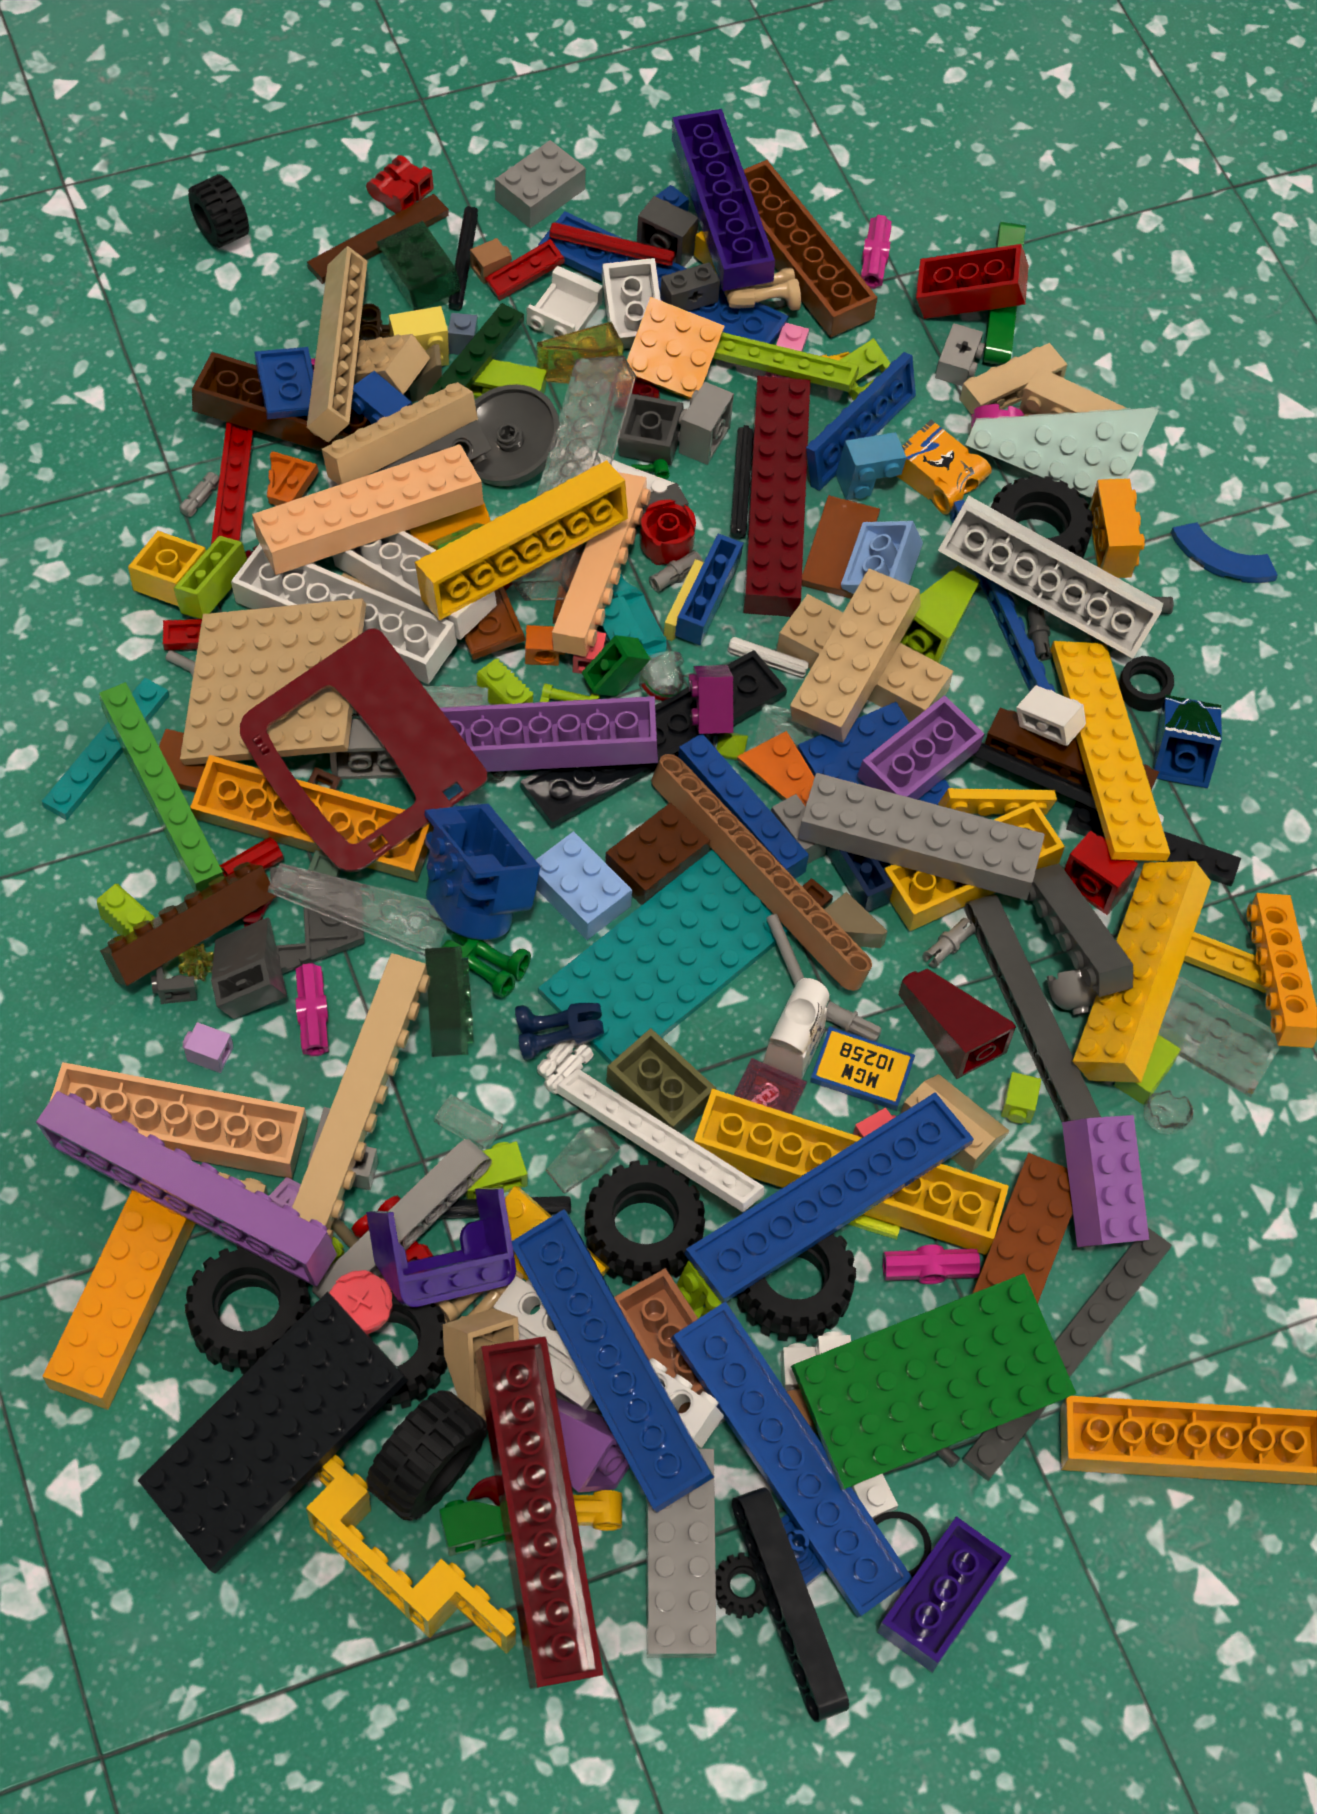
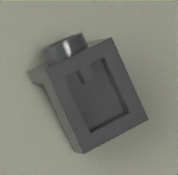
[151,965,197,1004]

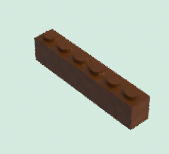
[985,707,1159,791]
[100,862,277,986]

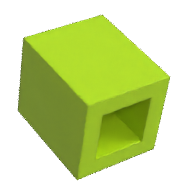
[1001,1072,1042,1123]

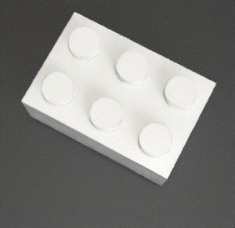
[602,258,661,350]

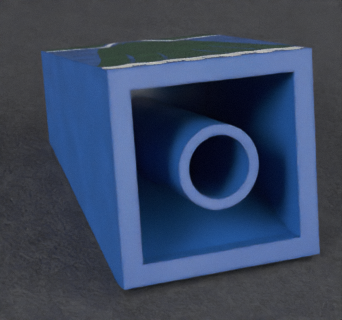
[1153,695,1222,788]

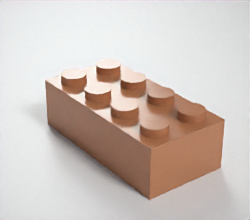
[615,1268,707,1413]

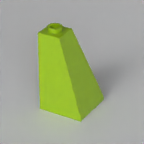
[900,565,980,664]

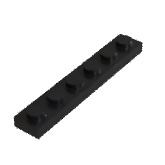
[1066,801,1241,887]

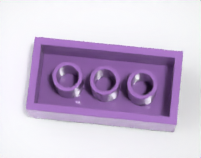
[858,695,985,800]
[1062,1115,1149,1247]

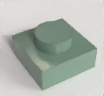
[306,850,341,881]

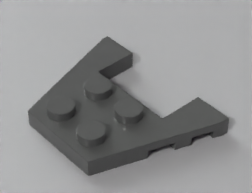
[270,867,364,974]

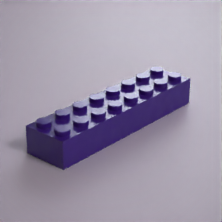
[672,109,775,291]

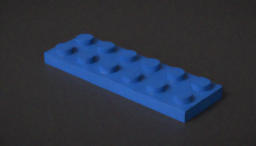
[806,352,916,491]

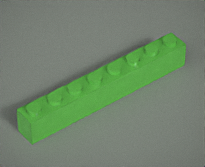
[99,682,223,892]

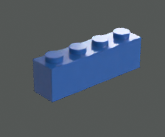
[675,533,744,645]

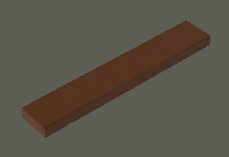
[307,194,449,284]

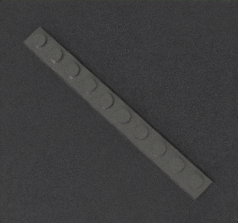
[963,1228,1172,1482]

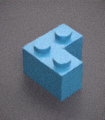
[836,432,907,500]

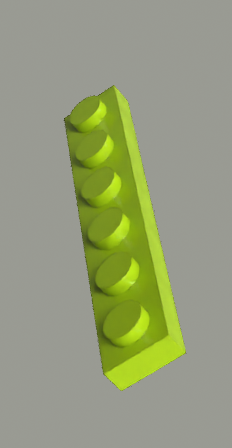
[713,332,859,392]

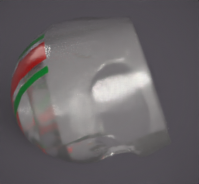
[638,651,685,702]

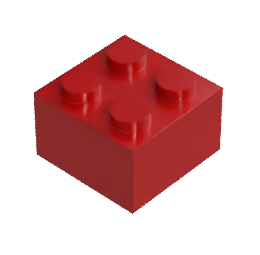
[1064,831,1138,915]

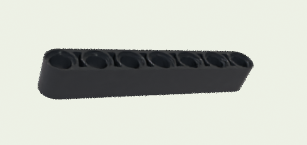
[732,1487,849,1722]

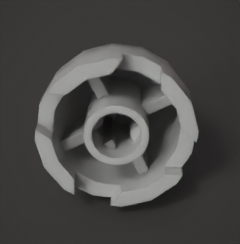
[1046,969,1097,1015]

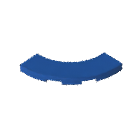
[1171,522,1278,583]

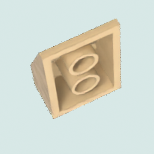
[443,1308,519,1422]

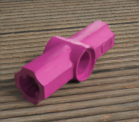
[861,215,892,289]
[295,963,329,1057]
[882,1245,980,1284]

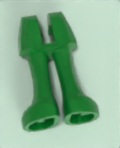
[440,932,531,998]

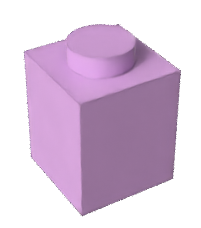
[183,1022,233,1073]

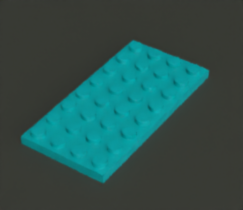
[538,850,791,1064]

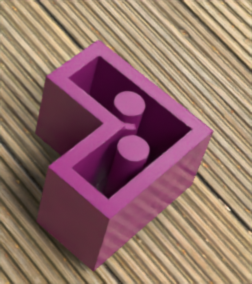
[688,665,733,734]

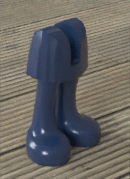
[515,1003,604,1060]

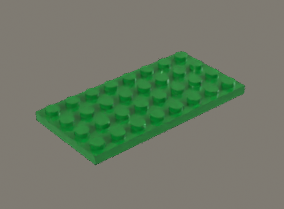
[791,1273,1076,1490]

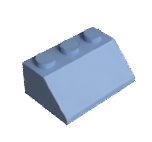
[841,521,923,594]

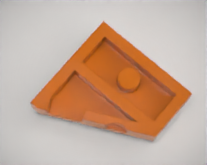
[267,451,319,506]

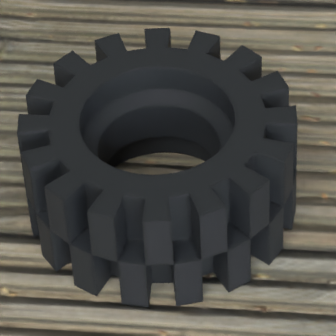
[715,1552,768,1619]

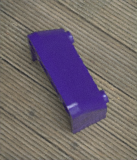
[366,1188,516,1307]

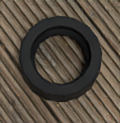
[1118,656,1174,711]

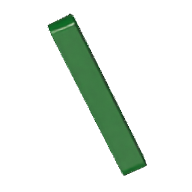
[983,222,1026,365]

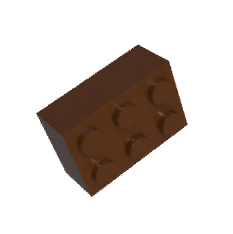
[605,802,710,905]

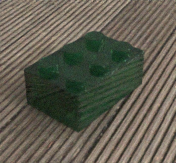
[376,221,461,311]
[425,946,474,1057]

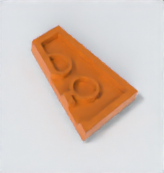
[737,731,815,807]

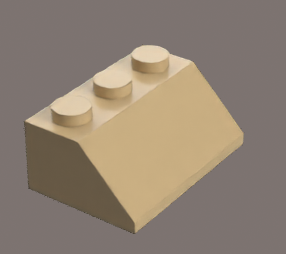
[901,1074,1009,1173]

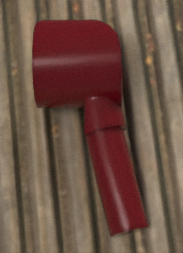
[243,899,273,927]

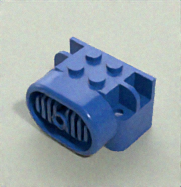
[424,803,541,940]

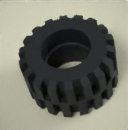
[188,174,249,248]

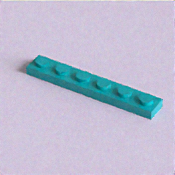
[41,678,169,820]

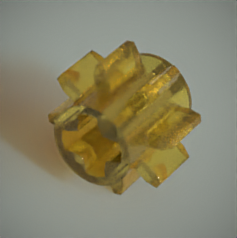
[178,944,214,981]

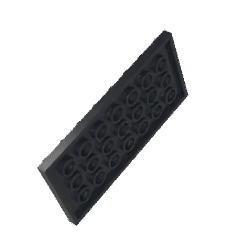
[138,1292,408,1574]

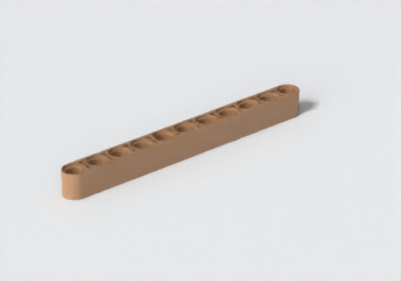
[651,754,872,991]

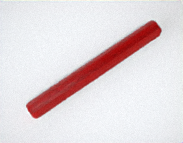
[550,222,675,266]

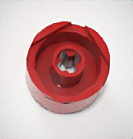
[640,500,696,565]

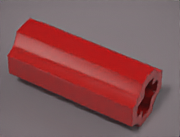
[220,837,284,877]

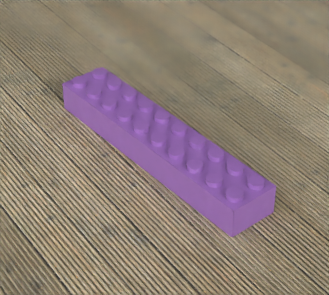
[36,1091,337,1287]

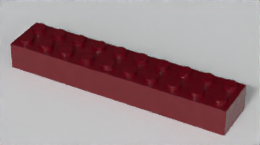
[743,376,811,617]
[475,1336,604,1689]

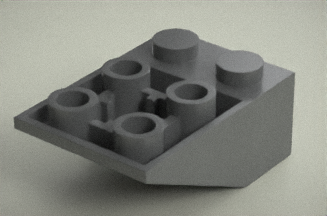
[211,917,287,1019]

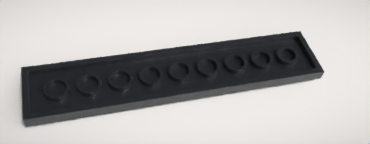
[520,650,787,828]

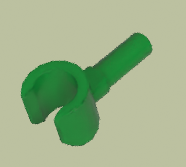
[631,459,670,479]

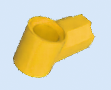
[573,1490,623,1531]

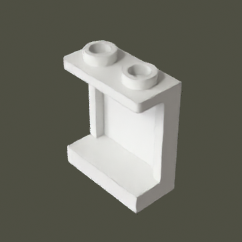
[526,266,603,345]

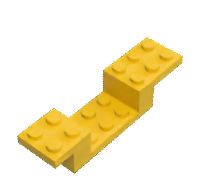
[306,1454,516,1654]

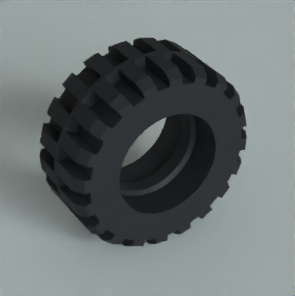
[990,476,1093,558]
[584,1160,705,1285]
[736,1233,856,1342]
[185,1245,311,1374]
[382,1285,447,1411]
[366,1390,487,1521]

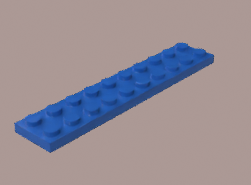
[538,211,789,344]
[685,1092,974,1303]
[512,1209,714,1513]
[671,1301,912,1618]

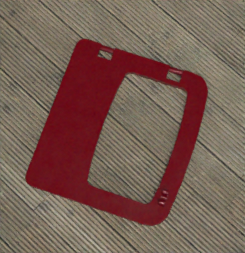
[240,628,488,872]

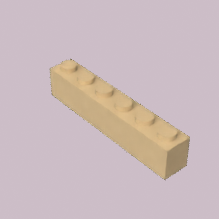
[322,382,478,485]

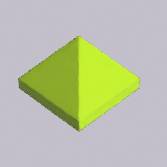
[716,733,748,760]

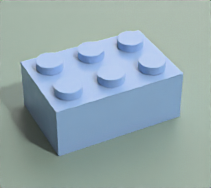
[536,831,632,940]

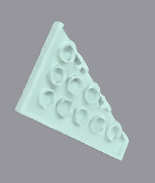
[965,407,1159,498]

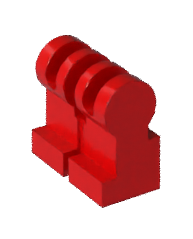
[366,155,434,214]

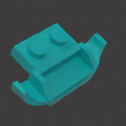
[600,574,667,665]

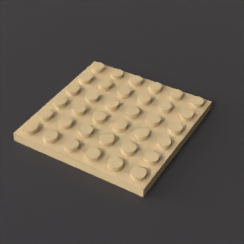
[180,598,366,765]

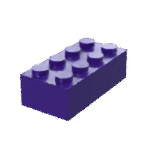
[877,1516,1011,1673]

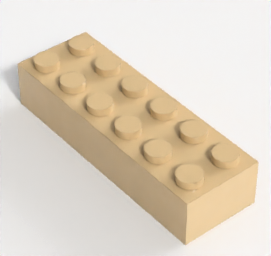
[790,568,921,743]
[777,594,953,722]

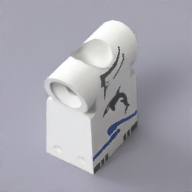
[762,978,829,1083]

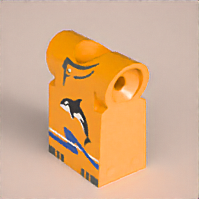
[897,420,992,515]

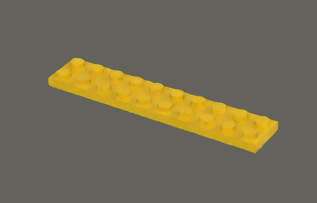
[1050,641,1170,861]

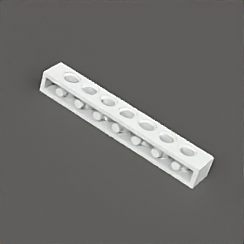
[493,1276,724,1448]

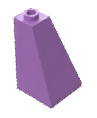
[557,1398,630,1493]

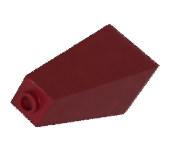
[898,968,1016,1079]

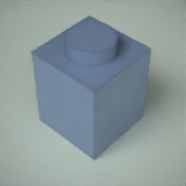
[448,313,478,355]

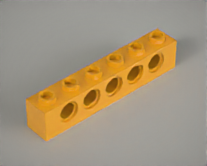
[1246,893,1317,1048]

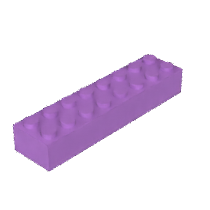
[440,696,658,772]

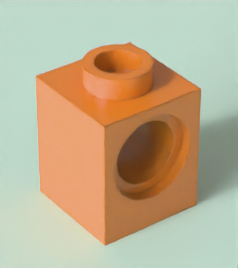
[525,625,565,666]

